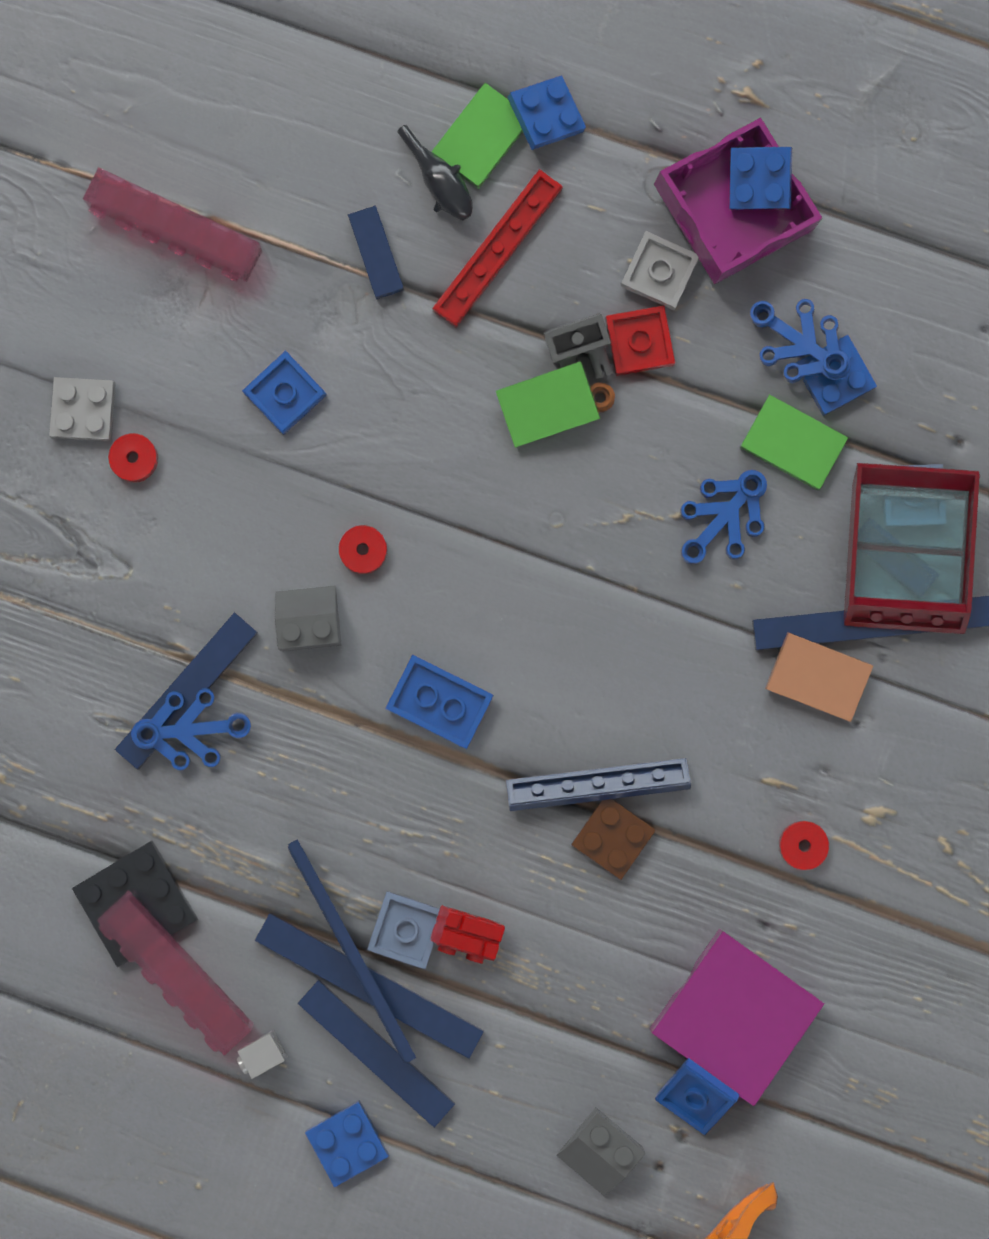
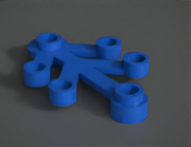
[750,299,851,383]
[680,470,767,564]
[131,688,251,770]

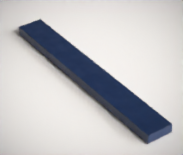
[752,596,989,650]
[287,839,416,1064]
[255,913,484,1059]

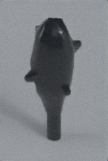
[397,125,473,221]

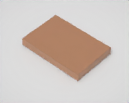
[765,632,873,722]

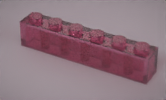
[83,167,262,282]
[97,890,253,1056]

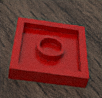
[605,306,675,376]

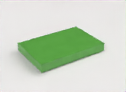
[431,83,523,189]
[496,361,600,448]
[740,394,848,491]

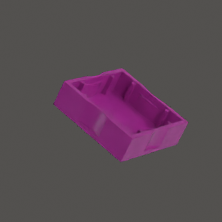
[654,117,823,285]
[649,929,825,1106]

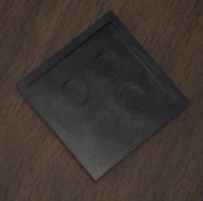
[72,841,198,967]

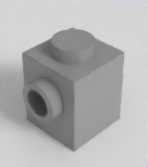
[237,1030,288,1079]

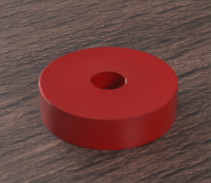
[108,433,158,482]
[339,525,387,574]
[779,821,829,870]

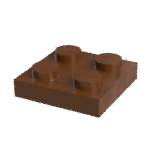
[571,799,656,880]

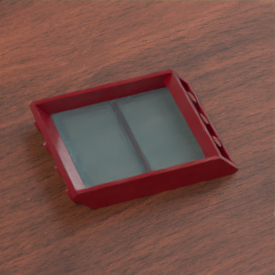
[843,463,980,634]

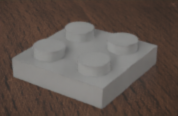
[620,231,699,311]
[49,377,116,441]

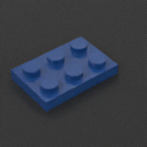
[385,654,494,749]

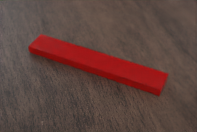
[432,169,563,328]

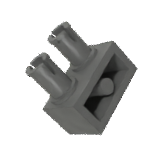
[543,313,614,379]

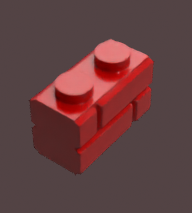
[430,905,505,964]

